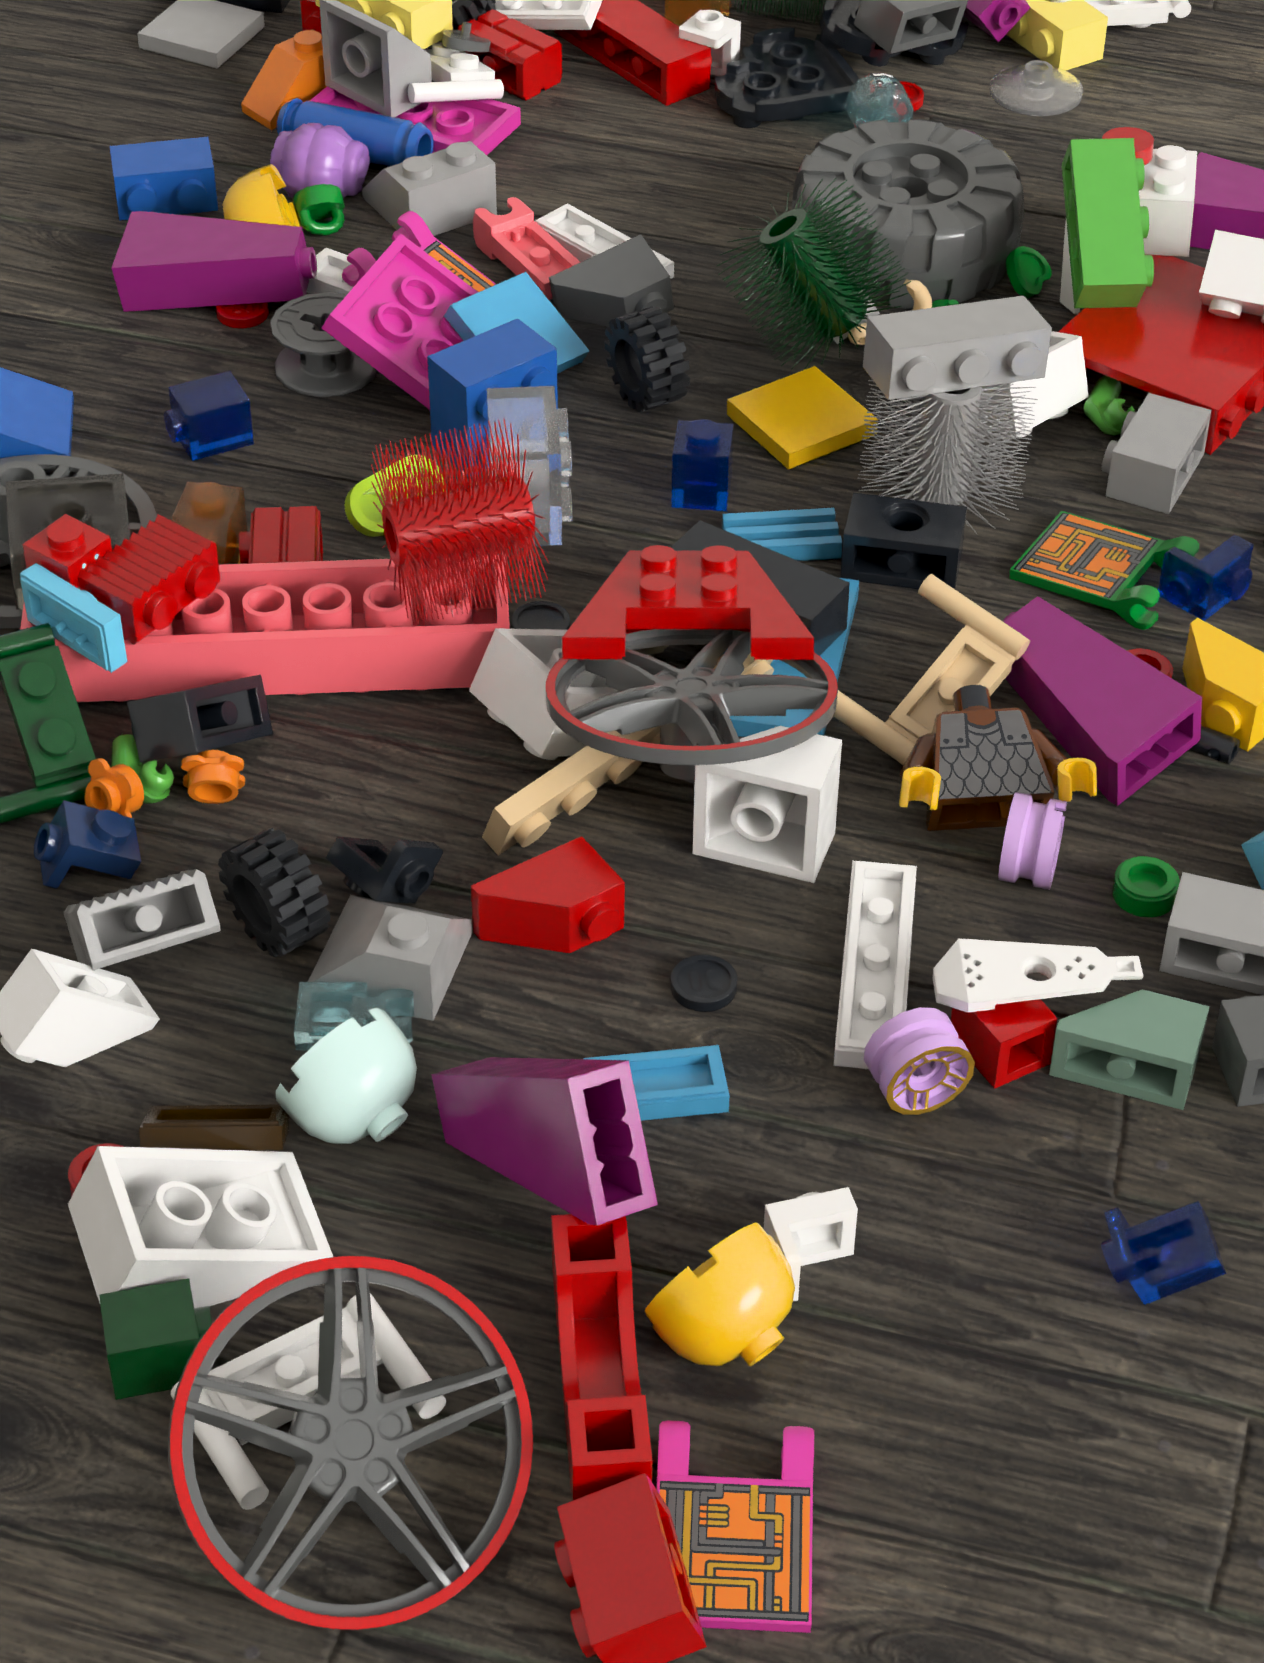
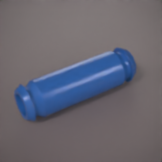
[277,98,434,167]

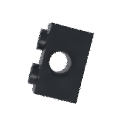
[841,492,967,589]

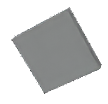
[137,0,265,69]

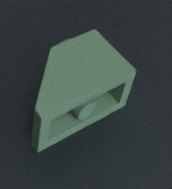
[1049,989,1210,1110]

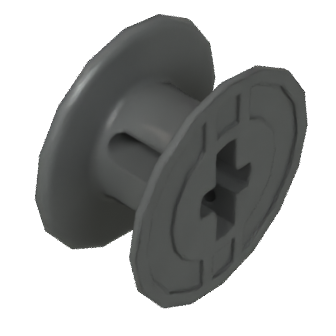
[270,292,378,397]

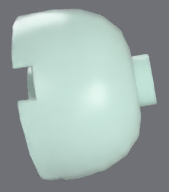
[276,1007,417,1144]

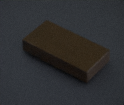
[139,1104,289,1150]

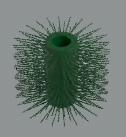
[717,178,911,370]

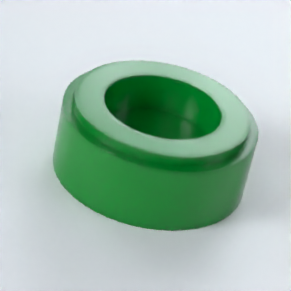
[1112,856,1180,917]

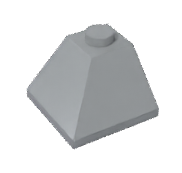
[306,895,473,1021]

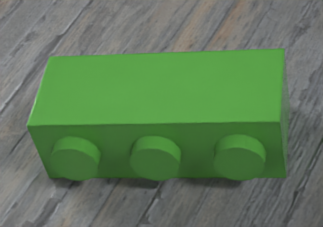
[1062,138,1154,308]

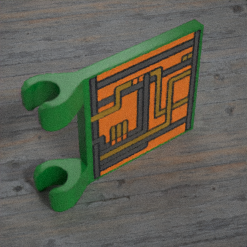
[1009,511,1199,630]

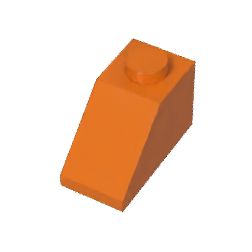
[241,29,327,130]

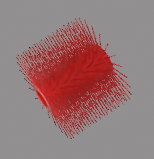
[371,418,549,625]

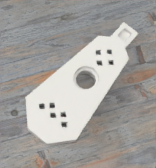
[932,938,1143,1012]

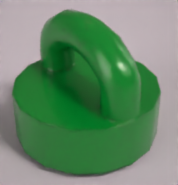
[292,184,345,236]

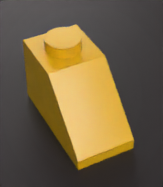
[1182,617,1264,752]

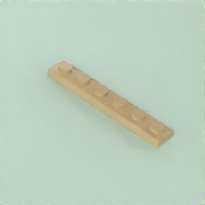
[482,652,774,855]

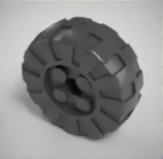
[792,119,1024,309]

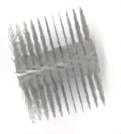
[858,380,1038,534]

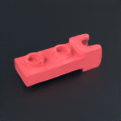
[473,197,580,300]

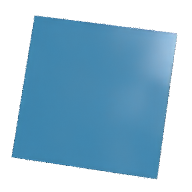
[444,272,589,373]

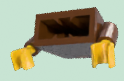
[899,685,1097,831]

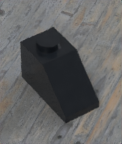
[127,674,273,763]

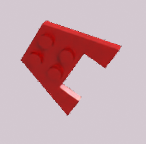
[562,545,814,660]

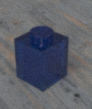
[164,371,254,461]
[671,419,734,511]

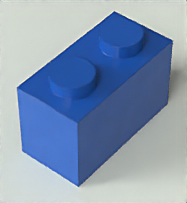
[110,137,218,220]

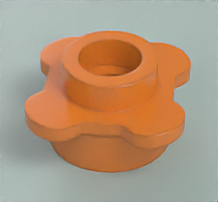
[181,750,245,804]
[85,758,144,818]

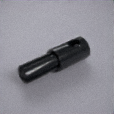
[1189,726,1240,765]

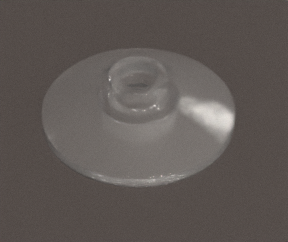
[990,60,1083,116]

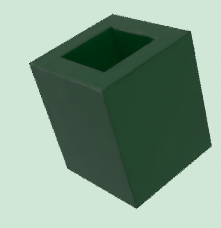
[99,1278,212,1400]

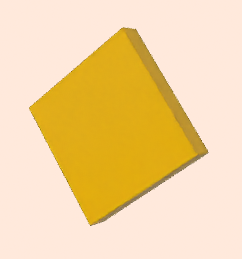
[727,366,878,469]

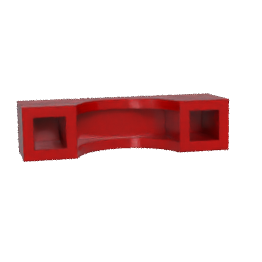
[551,1214,653,1501]

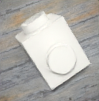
[679,9,741,77]
[764,1187,858,1301]

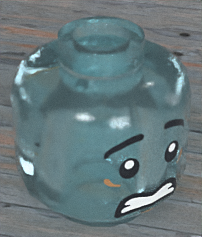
[846,72,914,128]

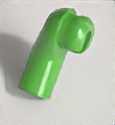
[1083,375,1135,435]
[111,734,174,804]

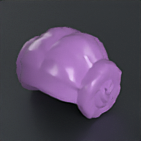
[270,123,370,198]

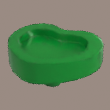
[1006,246,1052,299]

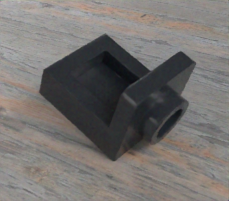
[326,836,443,904]

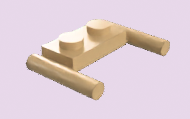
[833,574,1030,765]

